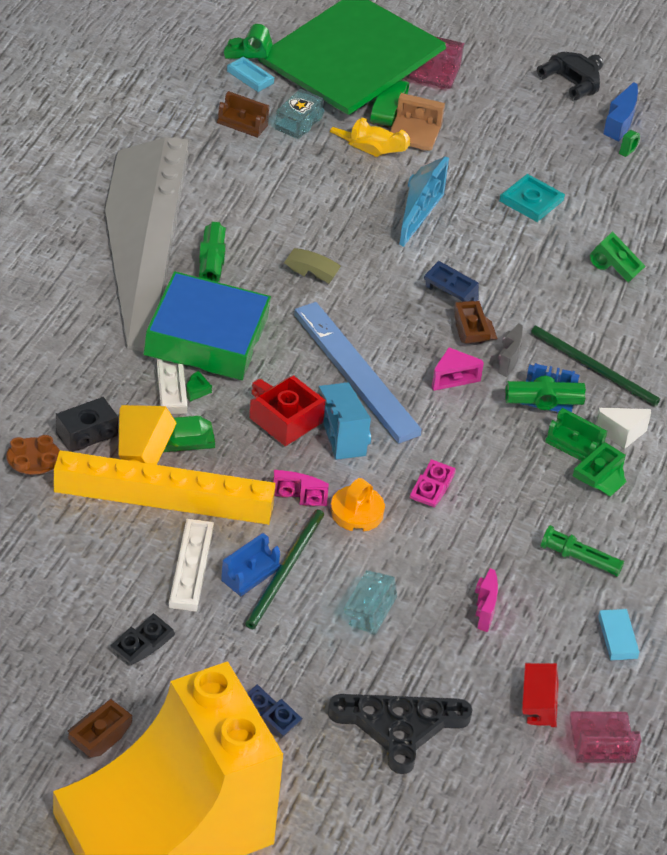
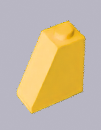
[119,405,177,465]

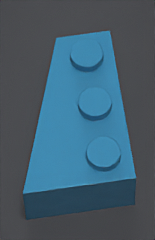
[318,382,371,460]

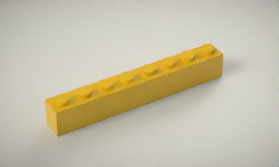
[54,450,276,525]

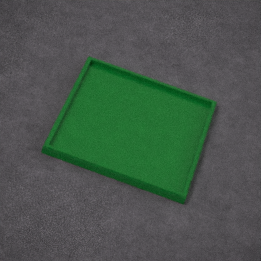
[258,0,446,115]

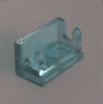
[344,570,397,635]

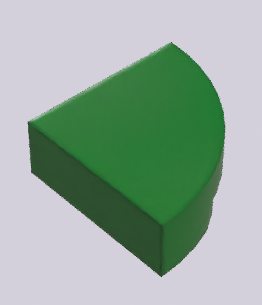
[186,371,212,402]

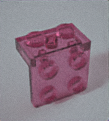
[409,36,465,89]

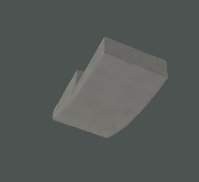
[498,323,523,377]

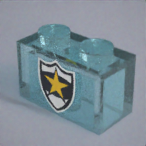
[275,89,324,139]

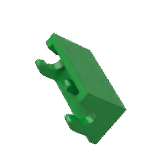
[545,408,607,461]

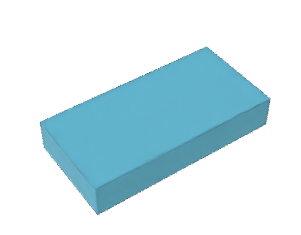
[227,57,274,92]
[598,609,640,660]

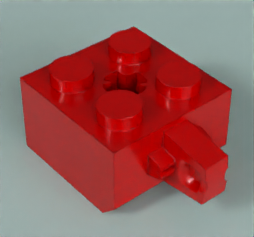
[249,375,326,447]

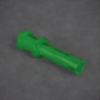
[540,525,625,577]

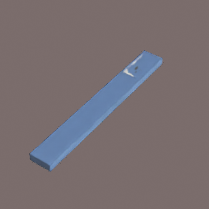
[294,302,422,444]

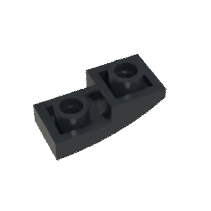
[110,613,175,665]

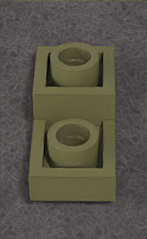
[284,248,341,284]

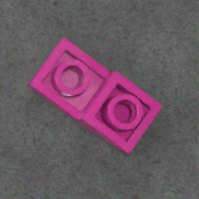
[410,459,456,508]
[273,470,329,506]
[475,568,498,632]

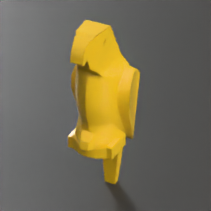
[330,118,410,157]

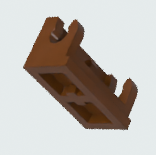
[217,91,269,138]

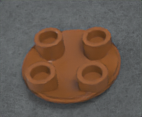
[6,435,60,474]

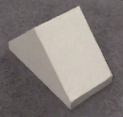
[595,408,651,449]

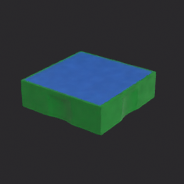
[143,271,271,381]

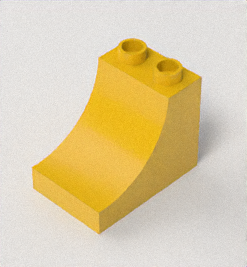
[53,661,283,855]

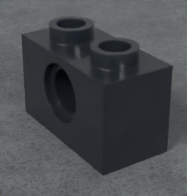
[56,397,118,452]

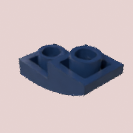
[247,684,303,738]

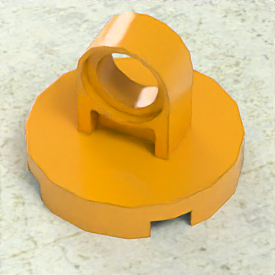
[331,478,385,532]

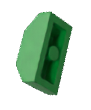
[163,416,215,452]
[572,442,627,497]

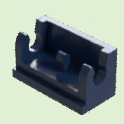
[424,260,479,302]

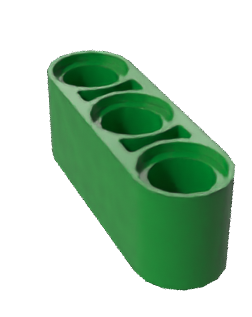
[370,80,410,127]

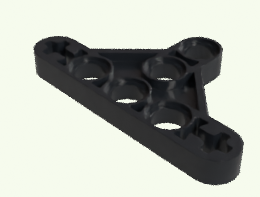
[328,694,473,774]

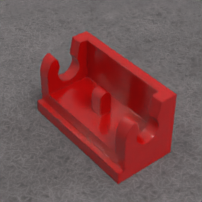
[522,663,559,727]

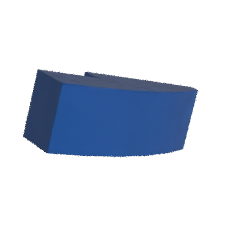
[603,82,638,142]

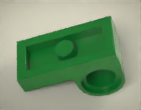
[224,24,273,59]
[590,231,646,283]

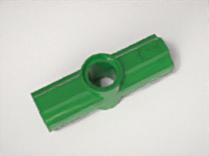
[199,222,226,282]
[505,376,586,410]

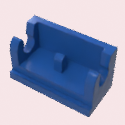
[221,533,281,597]

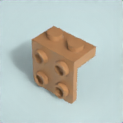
[390,93,445,151]

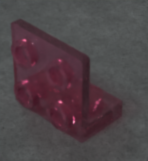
[570,711,641,763]

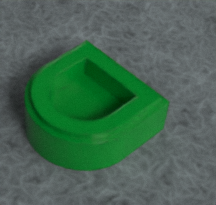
[619,130,640,157]

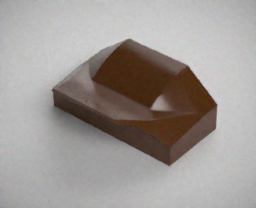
[454,301,498,343]
[68,699,132,758]

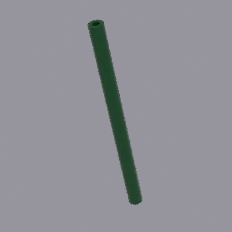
[531,325,660,407]
[245,509,324,630]

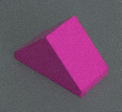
[432,348,484,391]

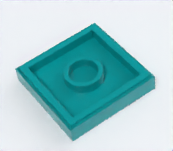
[499,174,565,222]

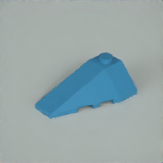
[400,156,449,247]

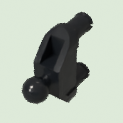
[537,52,603,100]

